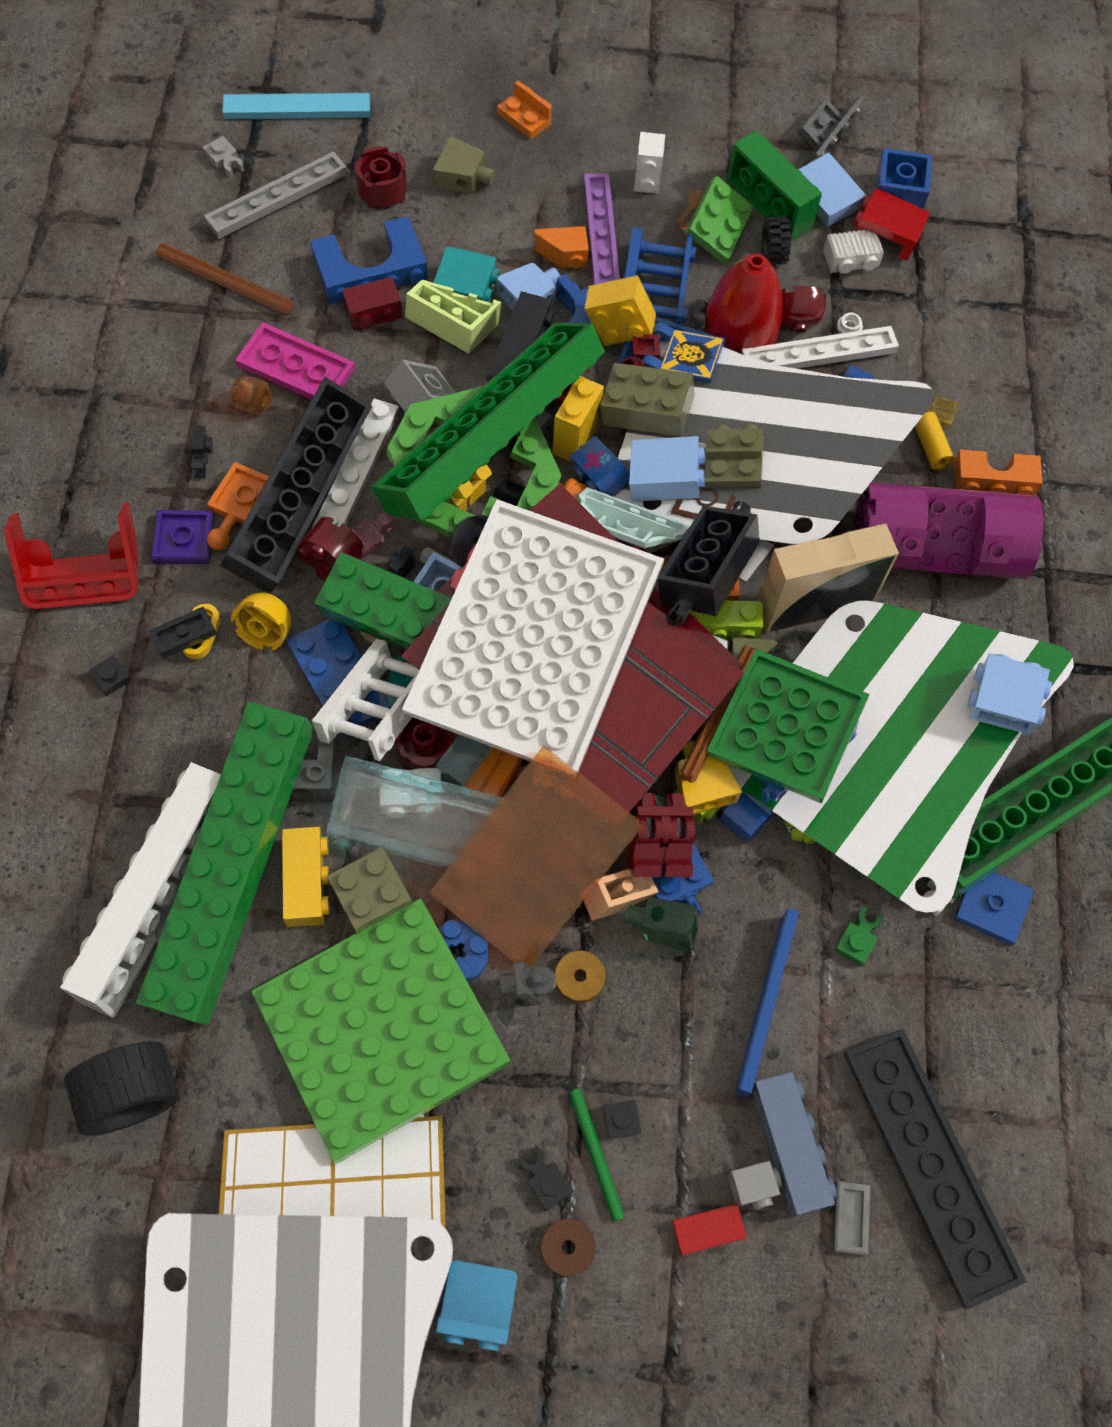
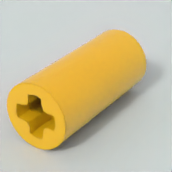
[914,412,955,470]

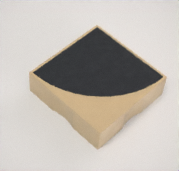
[757,524,899,634]

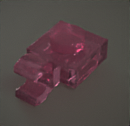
[351,511,394,558]

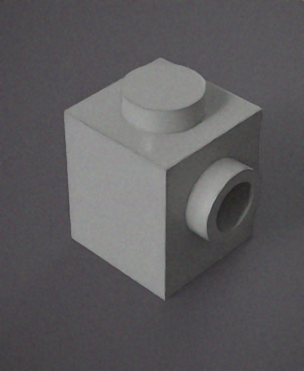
[727,1161,782,1210]

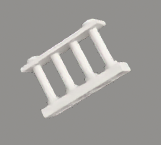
[312,638,419,761]

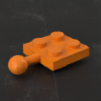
[207,462,268,551]

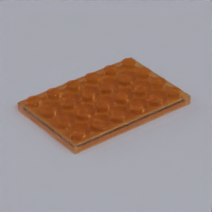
[429,746,644,967]

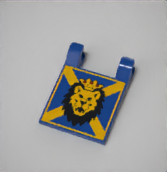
[642,322,725,382]

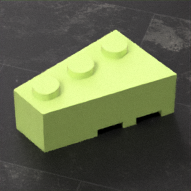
[405,280,501,354]

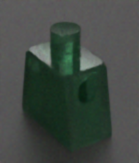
[625,897,700,954]

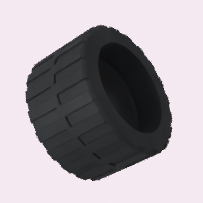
[64,1041,180,1136]

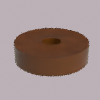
[541,1219,596,1277]

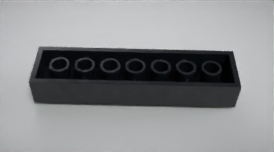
[219,377,372,594]

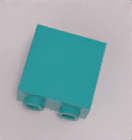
[433,246,500,303]

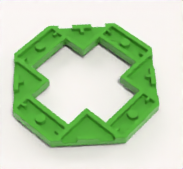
[387,386,562,544]

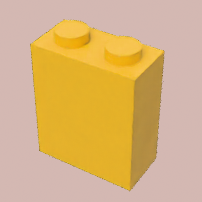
[552,376,604,463]

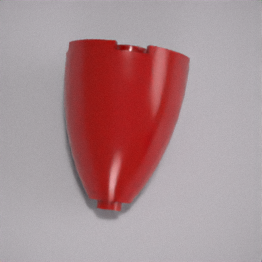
[703,254,783,354]

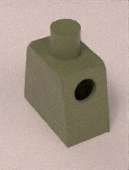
[433,136,495,194]

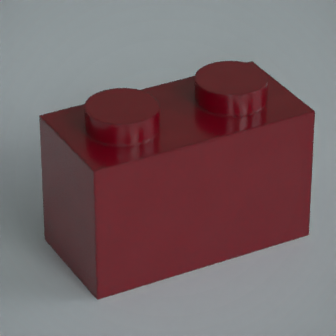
[342,277,403,330]

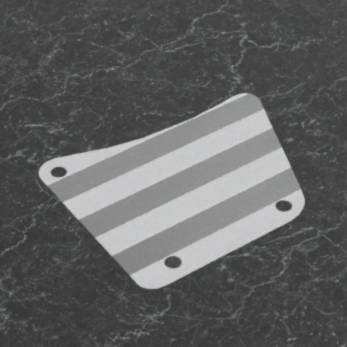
[139,1213,453,1427]

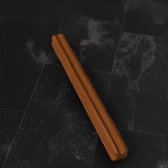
[156,243,293,315]
[680,645,755,783]

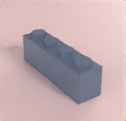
[752,1072,837,1218]

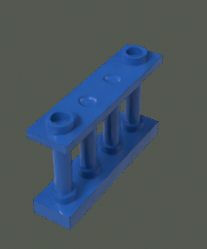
[625,227,696,324]

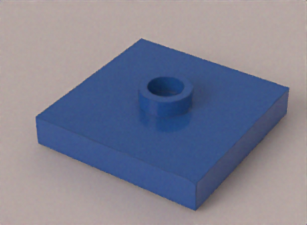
[954,872,1034,946]

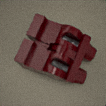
[627,793,695,877]

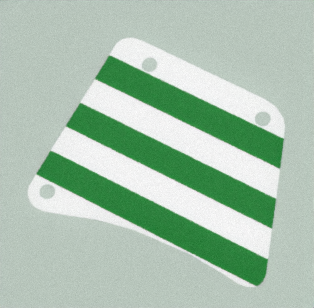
[727,600,1074,913]

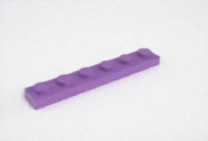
[584,173,620,285]

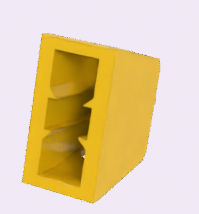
[675,741,742,815]

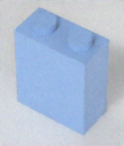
[629,436,706,501]

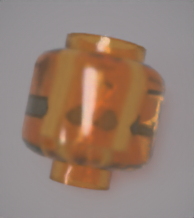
[230,375,272,414]

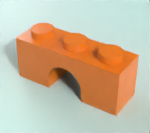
[952,450,1043,495]

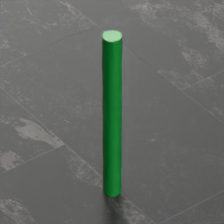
[568,1089,625,1222]

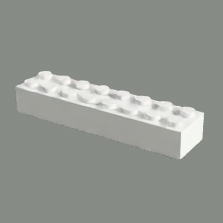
[60,762,221,1019]

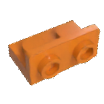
[497,81,552,139]

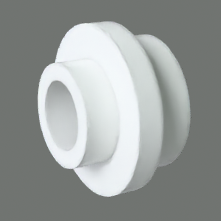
[837,313,863,334]

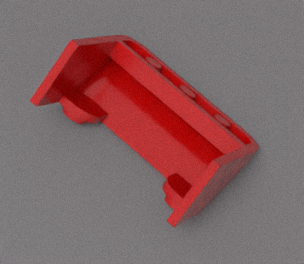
[3,503,139,609]

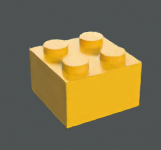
[584,275,656,346]

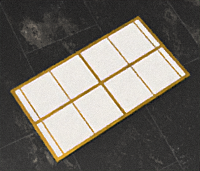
[219,1116,447,1239]

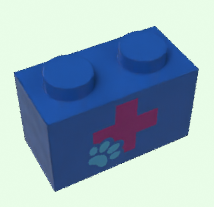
[570,436,630,496]

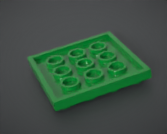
[707,649,870,804]

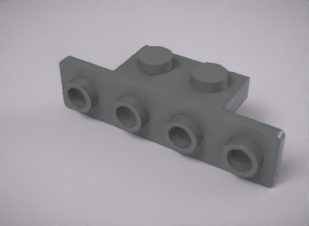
[797,94,864,166]

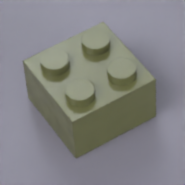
[327,847,412,934]

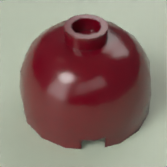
[781,286,826,334]

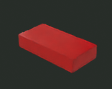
[672,1204,747,1256]

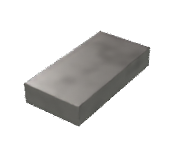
[832,1181,870,1256]

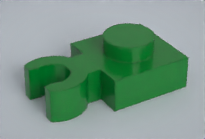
[835,907,882,966]

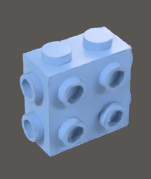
[967,654,1052,735]

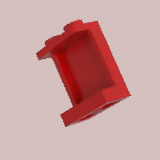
[853,188,930,261]

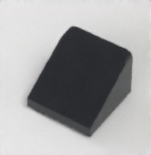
[493,479,525,506]

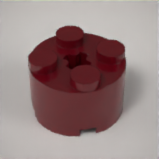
[355,146,407,209]
[296,517,365,581]
[395,717,455,773]

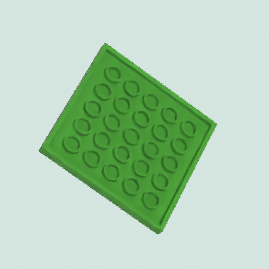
[251,898,511,1164]

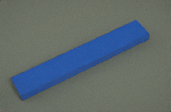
[735,908,799,1098]

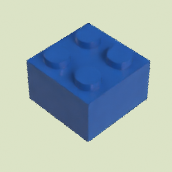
[875,148,933,209]

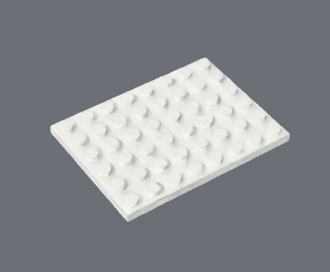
[402,500,664,778]

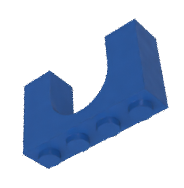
[310,216,428,305]

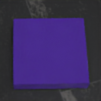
[151,510,215,564]

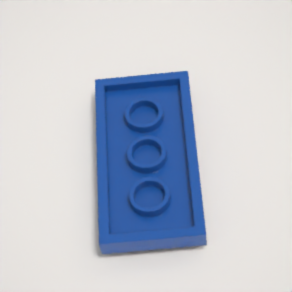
[286,619,391,738]

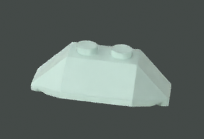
[577,487,691,553]

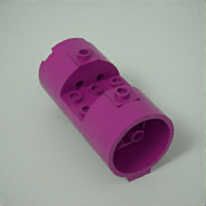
[853,482,1043,580]

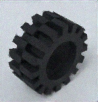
[761,216,791,265]

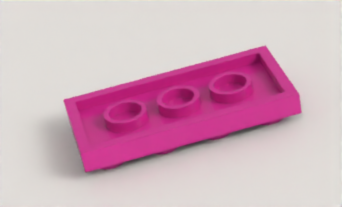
[235,322,355,399]

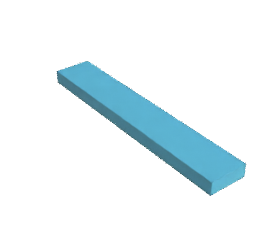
[223,93,370,119]

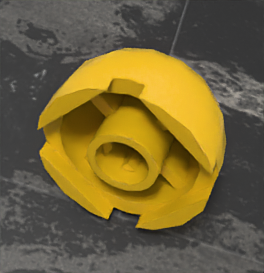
[231,592,292,651]

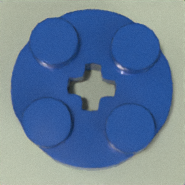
[438,920,489,982]

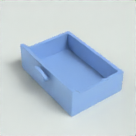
[798,153,866,228]

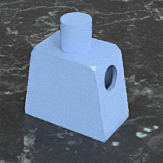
[497,263,560,311]

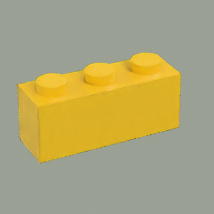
[282,827,330,928]

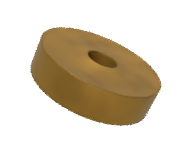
[555,951,606,1003]

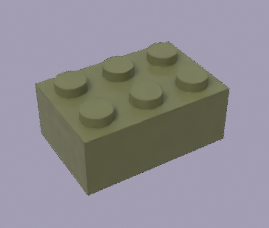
[600,363,695,437]

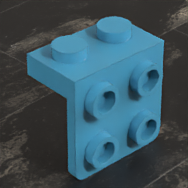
[437,1261,517,1351]

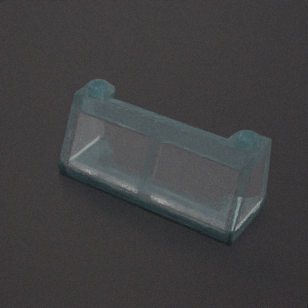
[326,756,525,890]

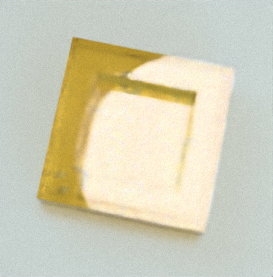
[928,394,959,428]

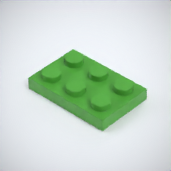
[685,175,754,264]

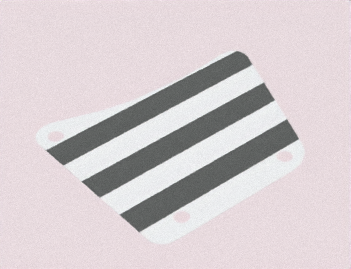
[613,341,935,544]

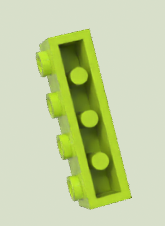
[690,600,763,642]

